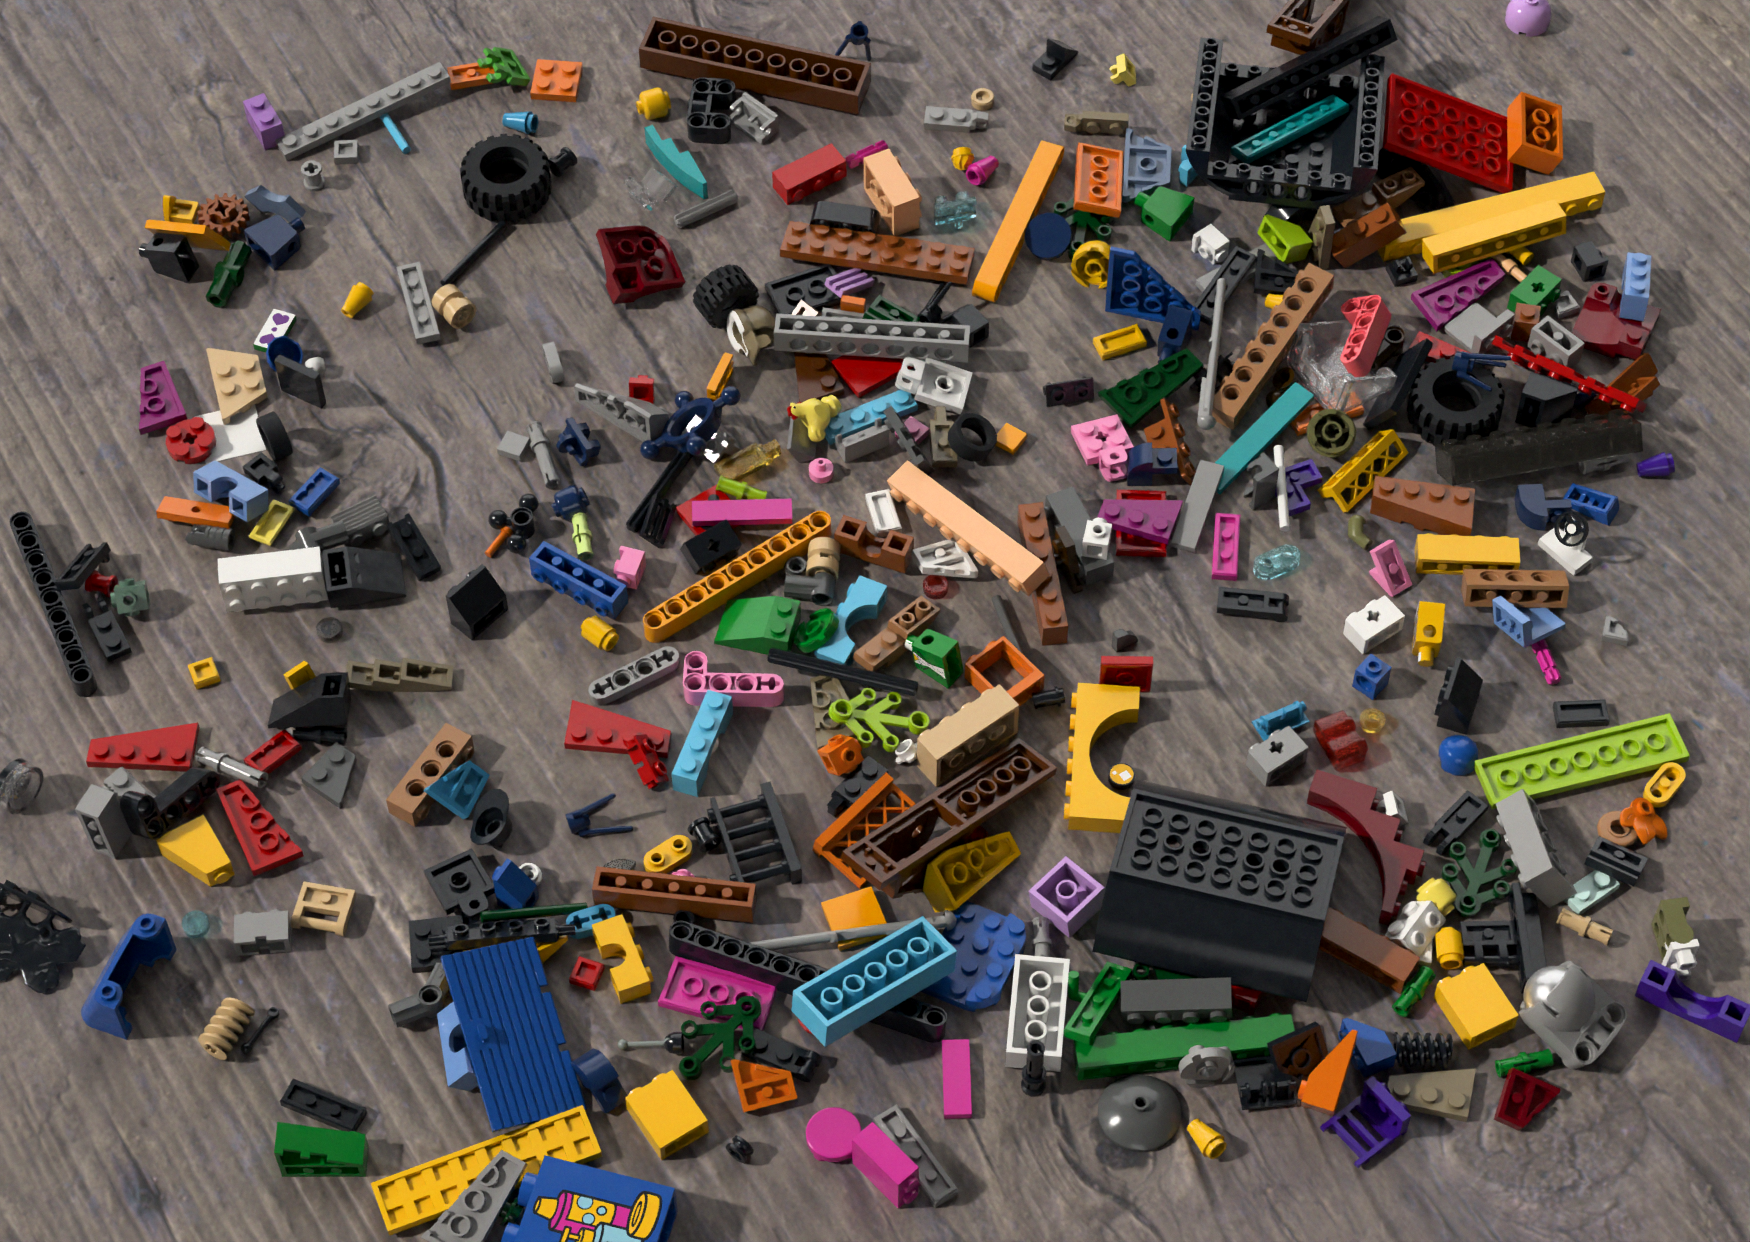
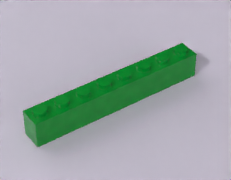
[1073,1013,1295,1081]

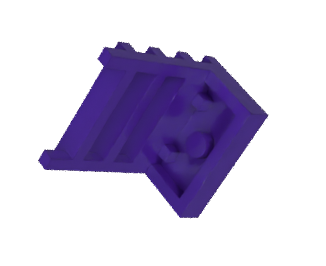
[1320,1076,1411,1168]

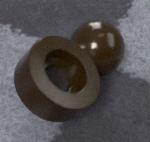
[1266,367,1299,408]

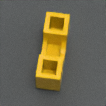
[592,914,654,1004]

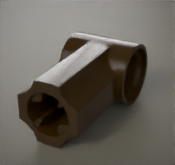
[1371,325,1406,371]

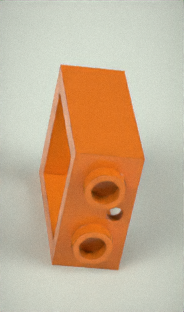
[964,636,1045,707]

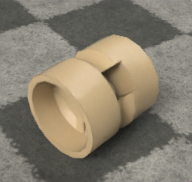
[431,284,476,329]
[806,537,841,580]

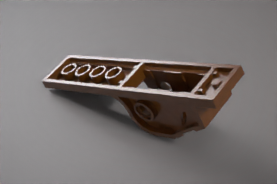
[1266,0,1351,55]
[841,738,1057,899]

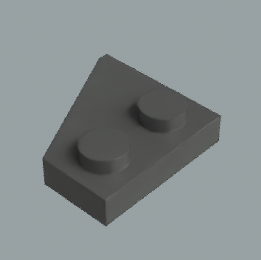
[301,742,357,809]

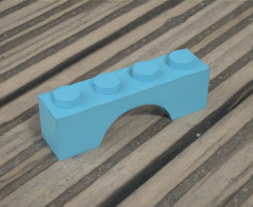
[814,575,887,666]
[672,690,733,797]

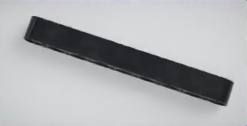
[9,511,97,697]

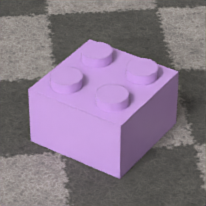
[1029,856,1105,938]

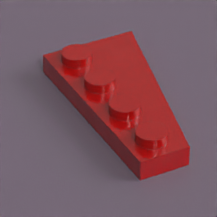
[564,700,671,758]
[216,779,304,876]

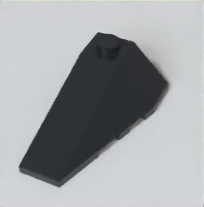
[1377,148,1456,212]

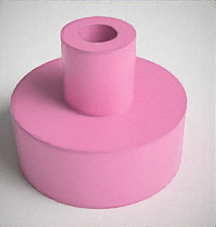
[809,458,834,484]

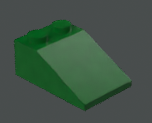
[714,596,801,655]

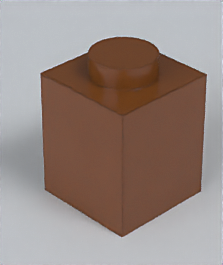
[1510,303,1541,342]

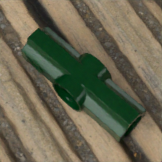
[206,240,252,308]

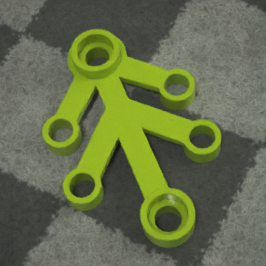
[828,688,930,752]

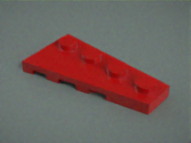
[86,722,200,772]

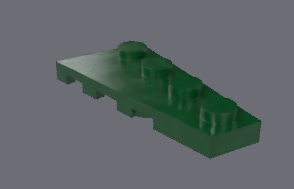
[1098,348,1203,429]

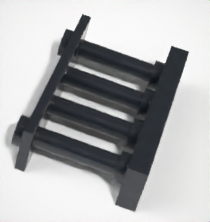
[707,781,802,885]

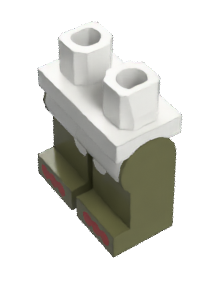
[1651,897,1699,981]

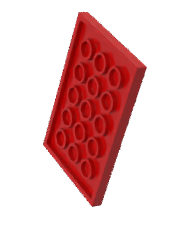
[1383,73,1514,194]

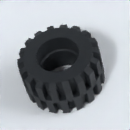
[693,264,759,329]

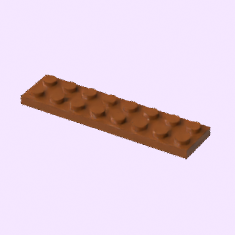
[780,221,975,285]

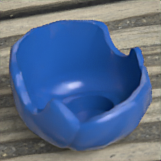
[266,336,304,372]
[1438,735,1478,776]

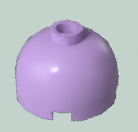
[1505,0,1551,37]

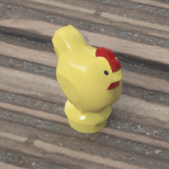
[787,395,841,443]

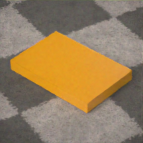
[145,219,231,251]

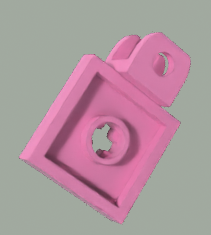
[1071,414,1134,482]

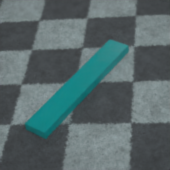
[1231,94,1349,164]
[1215,382,1314,494]

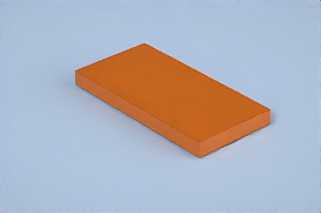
[1073,143,1124,218]

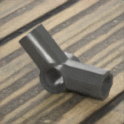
[283,521,350,555]
[388,962,450,1028]

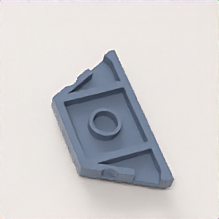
[1122,128,1172,203]

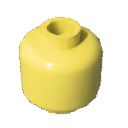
[1416,877,1456,917]

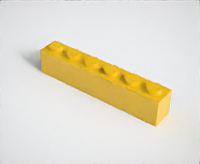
[1422,199,1567,274]

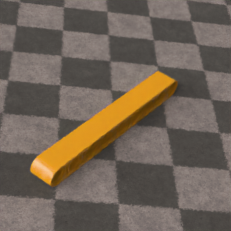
[972,140,1065,303]
[643,511,831,643]

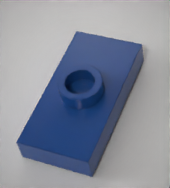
[289,467,340,516]

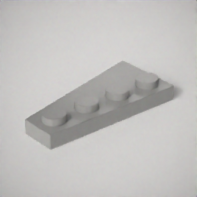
[421,1150,527,1242]

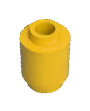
[581,615,619,651]
[1434,927,1464,970]

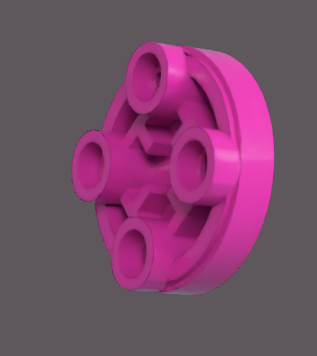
[806,1107,861,1162]

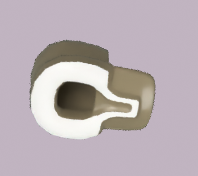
[727,305,775,366]

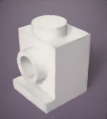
[1191,224,1230,265]
[1082,518,1112,560]

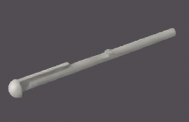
[1197,278,1226,430]
[748,910,956,950]

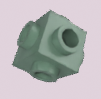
[110,578,151,616]

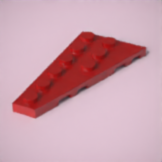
[1492,335,1647,414]

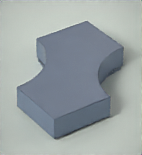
[244,185,306,222]

